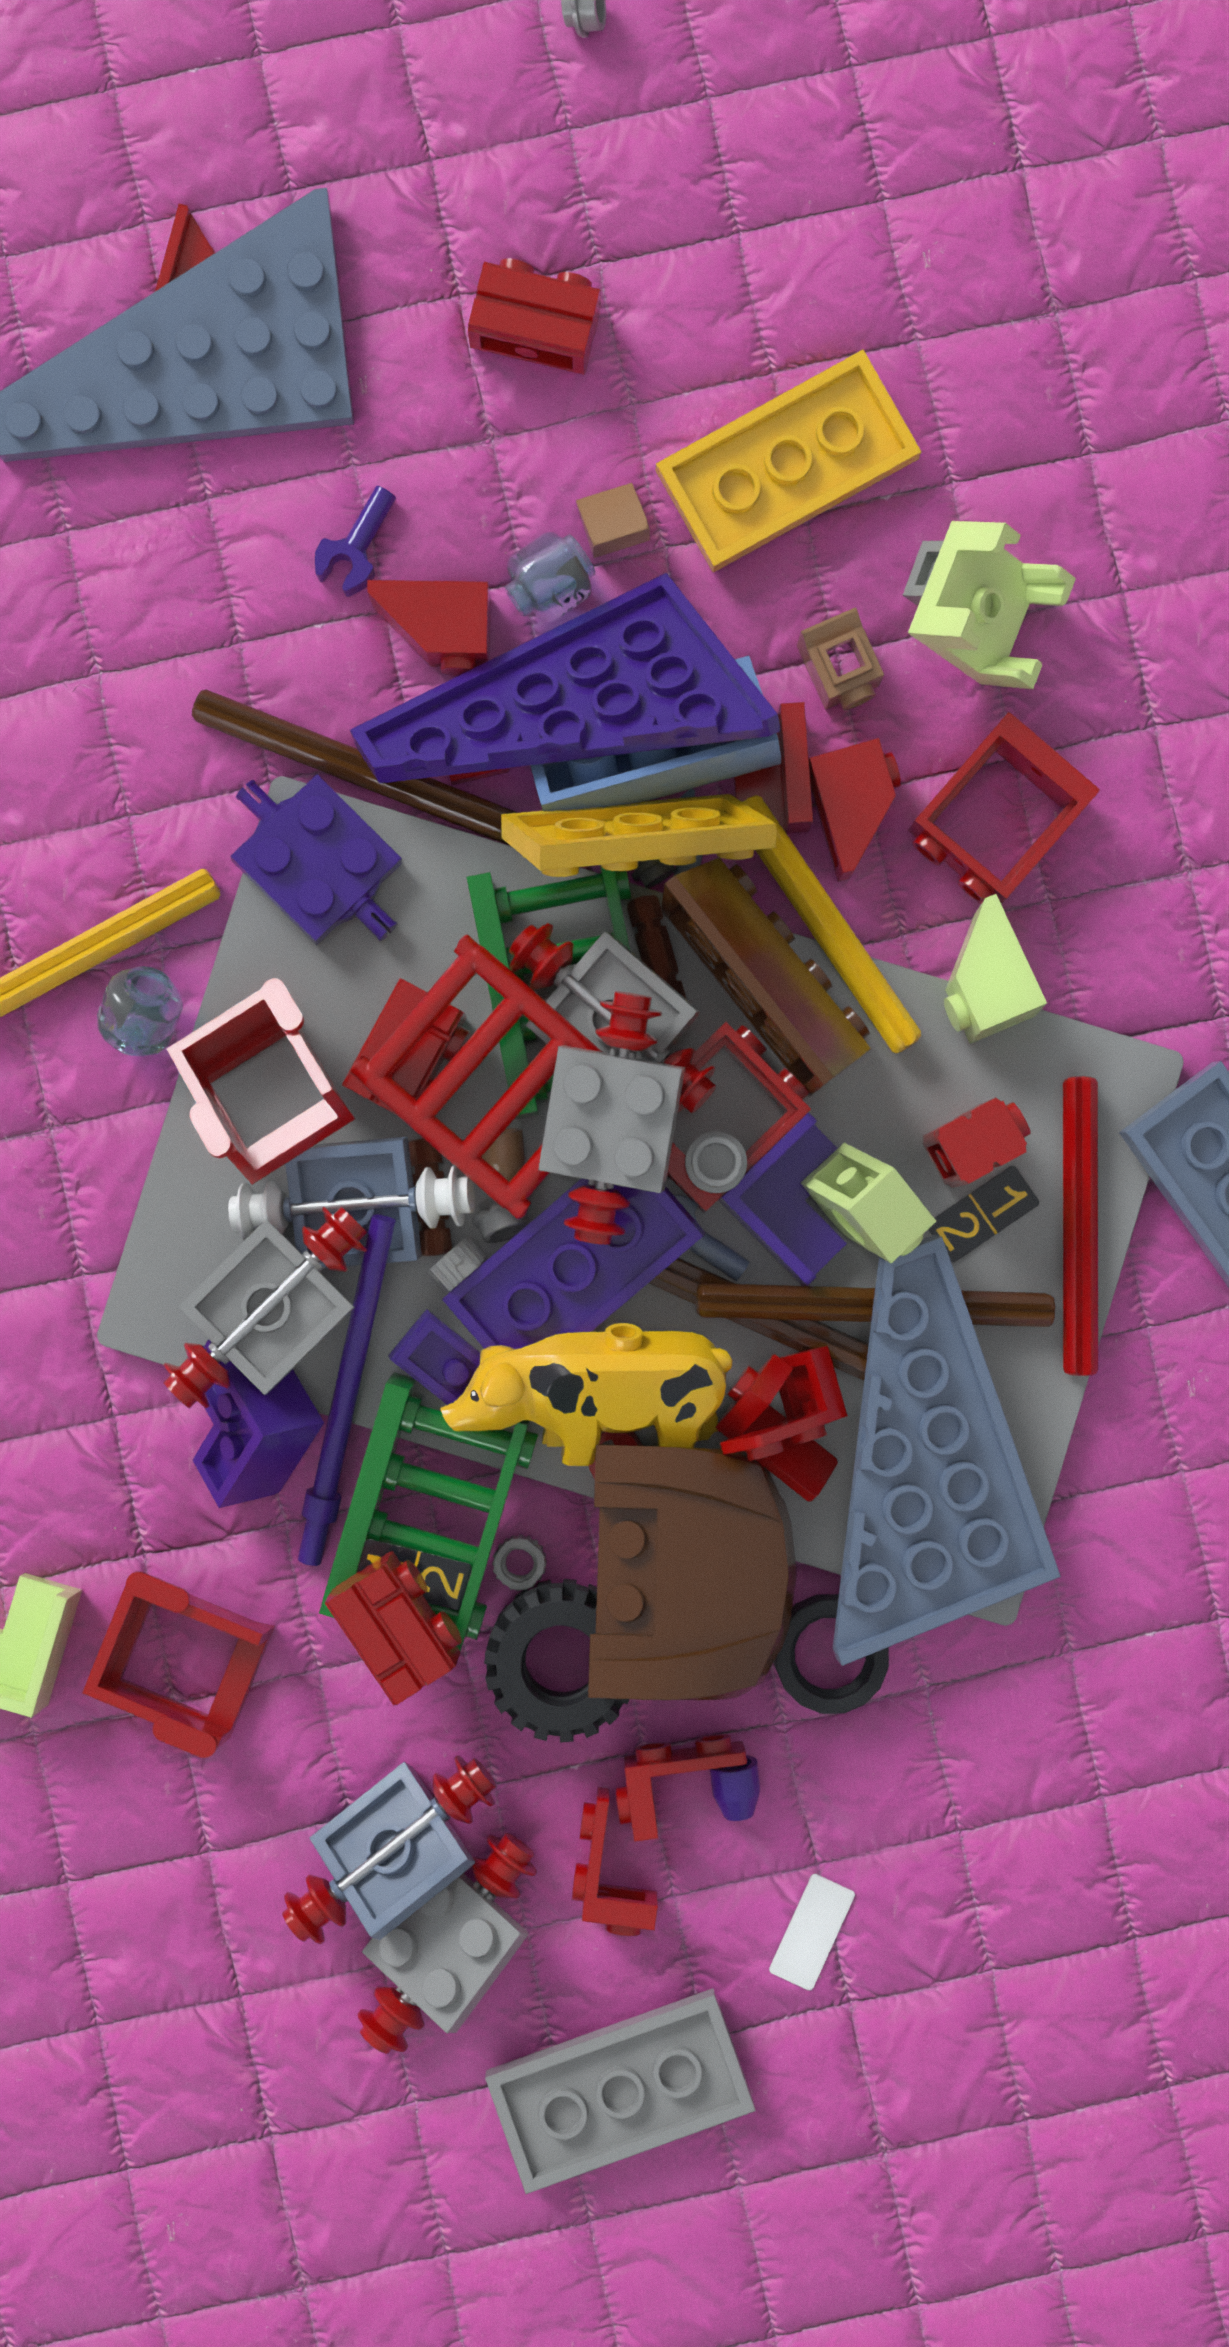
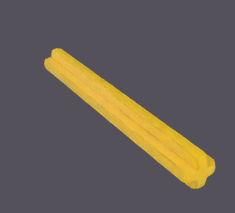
[743,795,921,1053]
[0,869,221,1017]

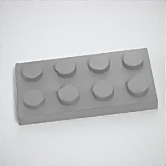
[485,1988,756,2194]

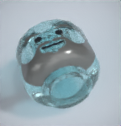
[504,532,596,622]
[96,966,183,1057]

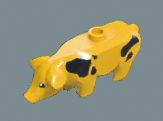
[440,1323,733,1466]

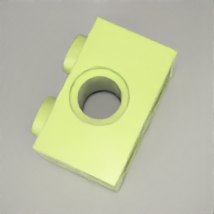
[801,1142,937,1263]

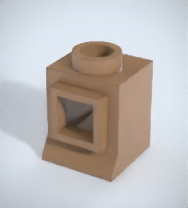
[797,607,884,711]

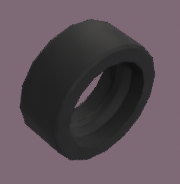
[773,1594,889,1714]

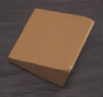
[576,483,650,558]

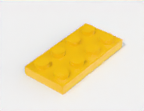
[655,349,921,573]
[501,794,777,877]

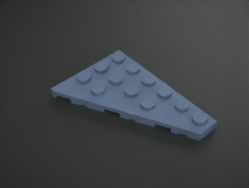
[0,188,354,462]
[833,1234,1061,1666]

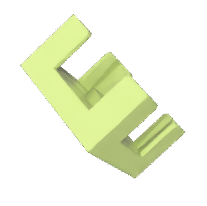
[908,521,1076,689]

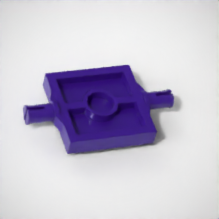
[230,774,402,946]

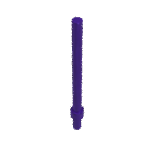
[298,1215,396,1566]

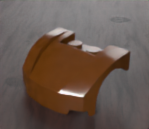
[588,1445,797,1700]

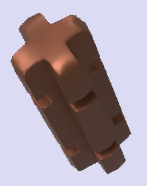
[627,895,687,1000]
[409,1138,452,1257]

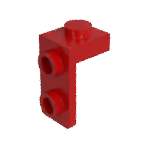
[720,1345,848,1461]
[715,1354,838,1502]
[615,1734,747,1842]
[571,1787,658,1936]

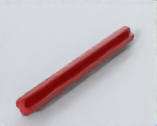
[1063,1076,1098,1376]

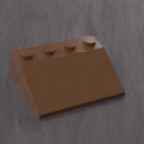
[661,857,871,1098]

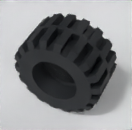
[484,1579,630,1743]

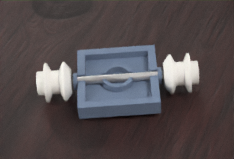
[228,1137,475,1268]

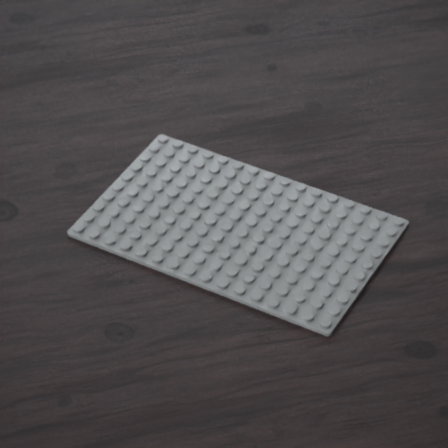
[97,776,1184,1626]

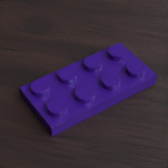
[442,1178,706,1349]

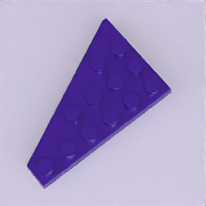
[350,573,781,784]

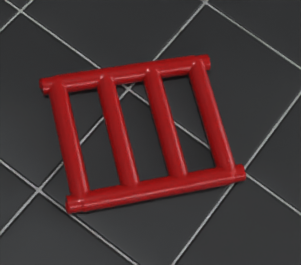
[350,935,603,1220]

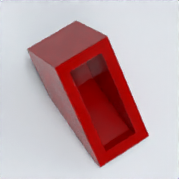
[367,580,491,676]
[809,738,901,882]

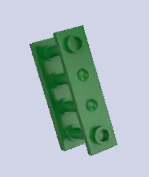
[466,865,631,1119]
[319,1372,538,1652]

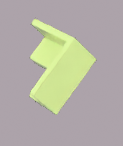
[0,1573,82,1718]

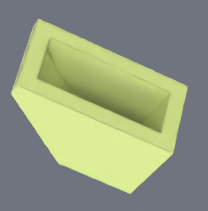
[944,894,1047,1044]

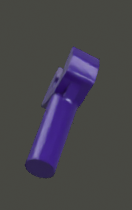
[315,486,396,597]

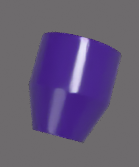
[710,1755,760,1821]

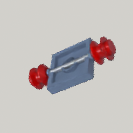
[282,1755,497,1944]

